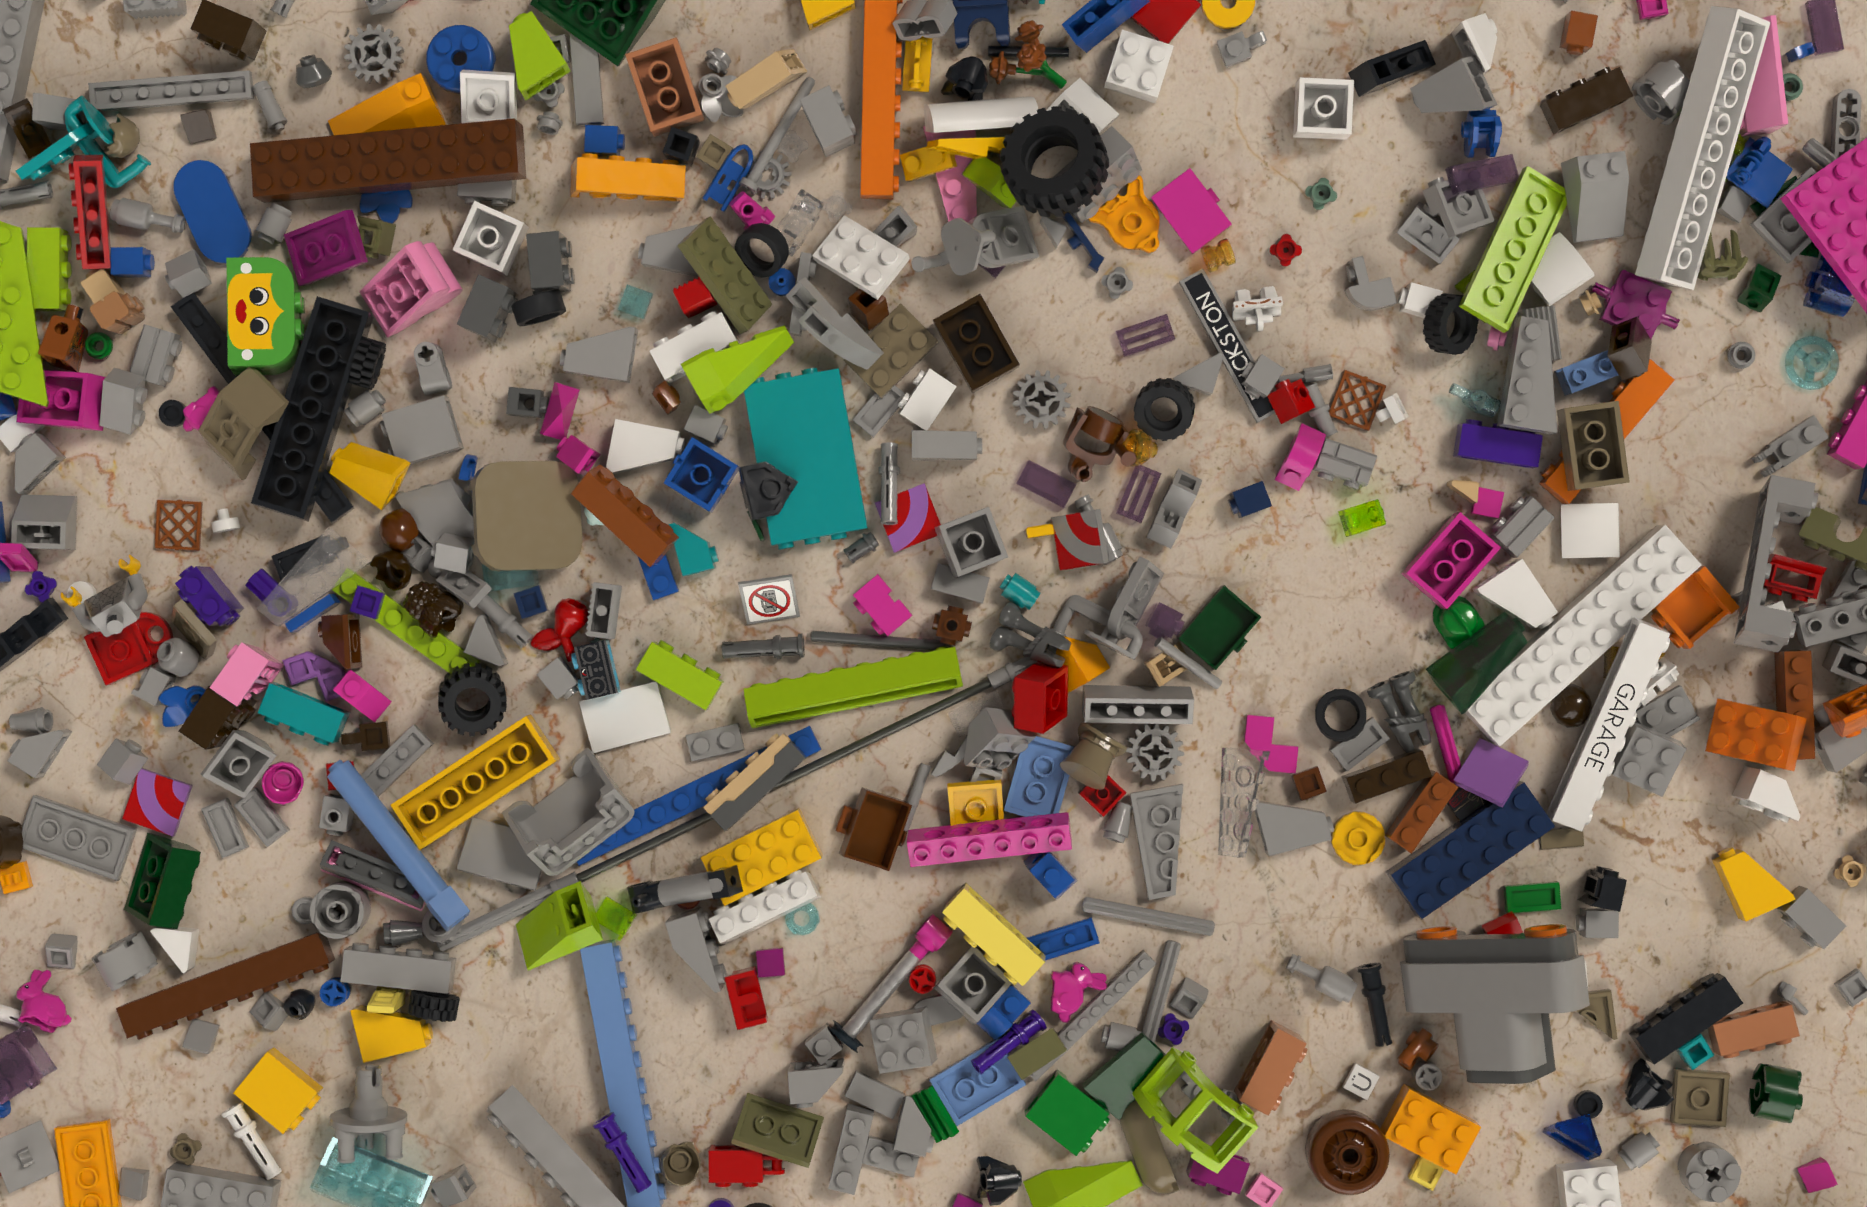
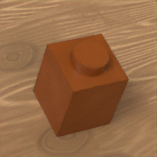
[1559,10,1598,55]

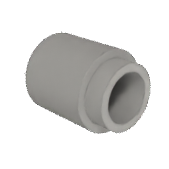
[256,202,292,245]
[344,389,386,427]
[1101,1022,1141,1051]
[1618,1131,1660,1170]

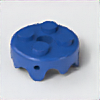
[426,25,496,94]

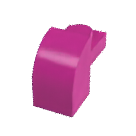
[1275,423,1326,491]

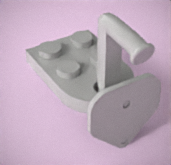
[911,206,1039,276]
[1053,556,1164,660]

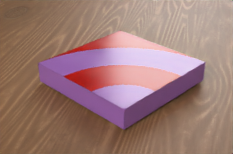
[875,483,941,553]
[122,768,193,837]

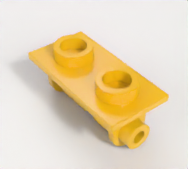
[902,36,933,92]

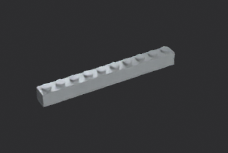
[1030,950,1156,1081]

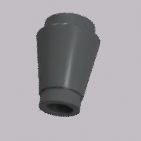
[383,920,423,947]

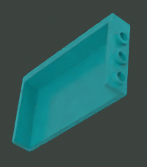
[744,368,868,550]

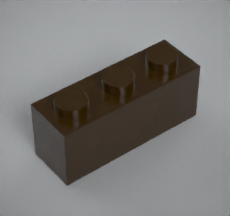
[1540,66,1633,135]
[1342,749,1432,804]

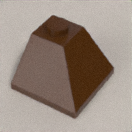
[318,614,362,669]

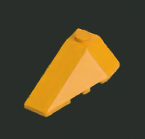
[328,73,447,135]

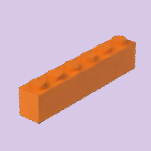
[1539,359,1675,504]

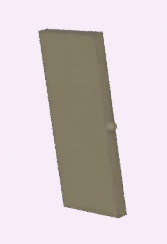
[1540,828,1584,850]

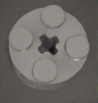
[1632,60,1690,125]
[310,881,371,939]
[91,931,158,991]
[1678,1142,1741,1203]

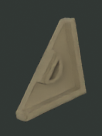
[1576,989,1618,1040]

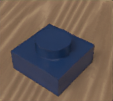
[514,585,549,619]

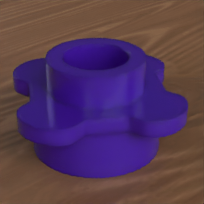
[25,571,57,602]
[1158,1013,1189,1045]

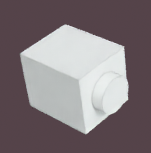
[1398,282,1443,318]

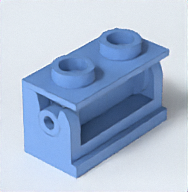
[1555,350,1619,396]

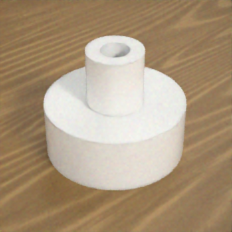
[211,508,240,533]

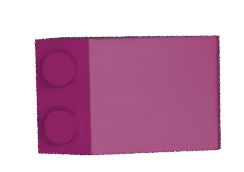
[16,370,106,431]

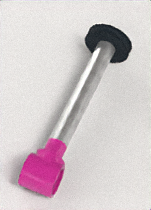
[828,914,953,1053]

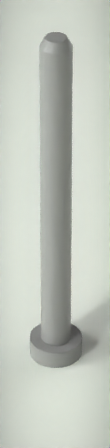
[739,77,815,193]

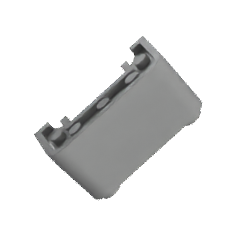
[502,748,634,876]

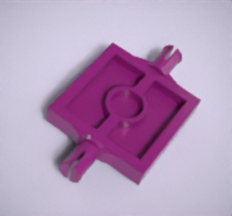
[1591,269,1680,340]

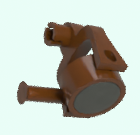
[1063,406,1136,482]

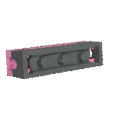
[320,840,426,912]

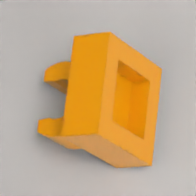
[0,861,33,894]

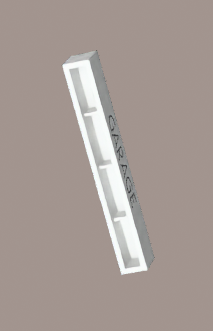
[1546,617,1670,832]

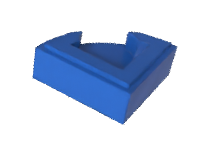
[1785,42,1815,62]
[459,454,478,482]

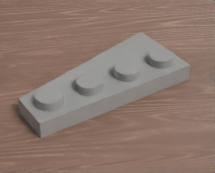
[1130,784,1183,900]

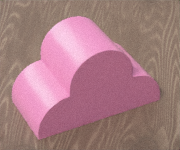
[359,241,463,338]

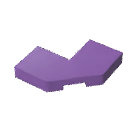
[282,651,345,702]

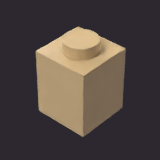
[80,269,126,304]

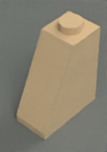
[725,49,807,109]

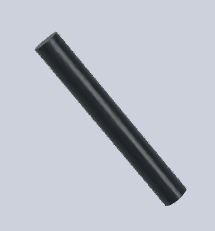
[988,46,1069,58]

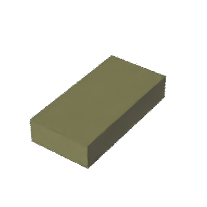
[1007,1027,1068,1080]

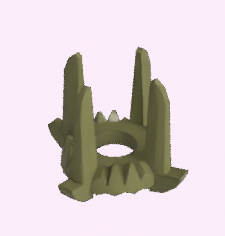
[1697,229,1748,281]

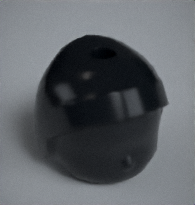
[284,989,316,1020]

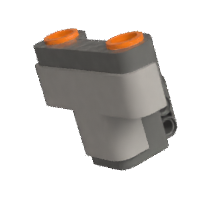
[1400,924,1590,1084]

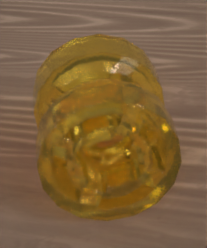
[1201,238,1236,273]

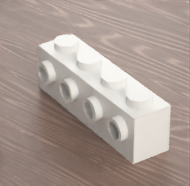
[709,870,821,944]

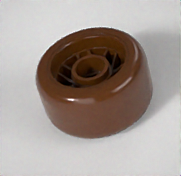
[1305,1109,1390,1195]

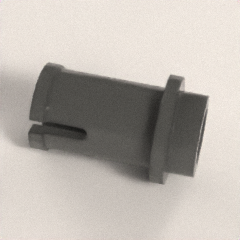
[843,532,879,563]

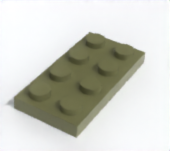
[677,216,772,334]

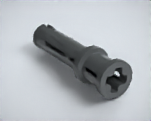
[722,633,805,659]

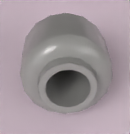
[157,637,199,677]

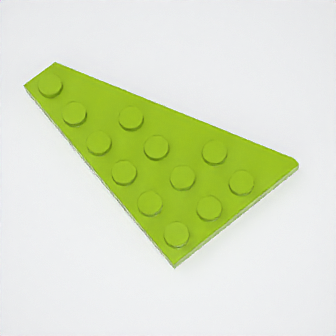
[0,221,49,407]

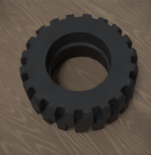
[999,106,1109,217]

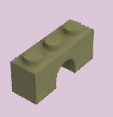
[1798,507,1867,572]

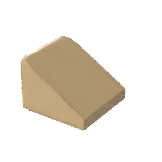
[1447,480,1479,504]

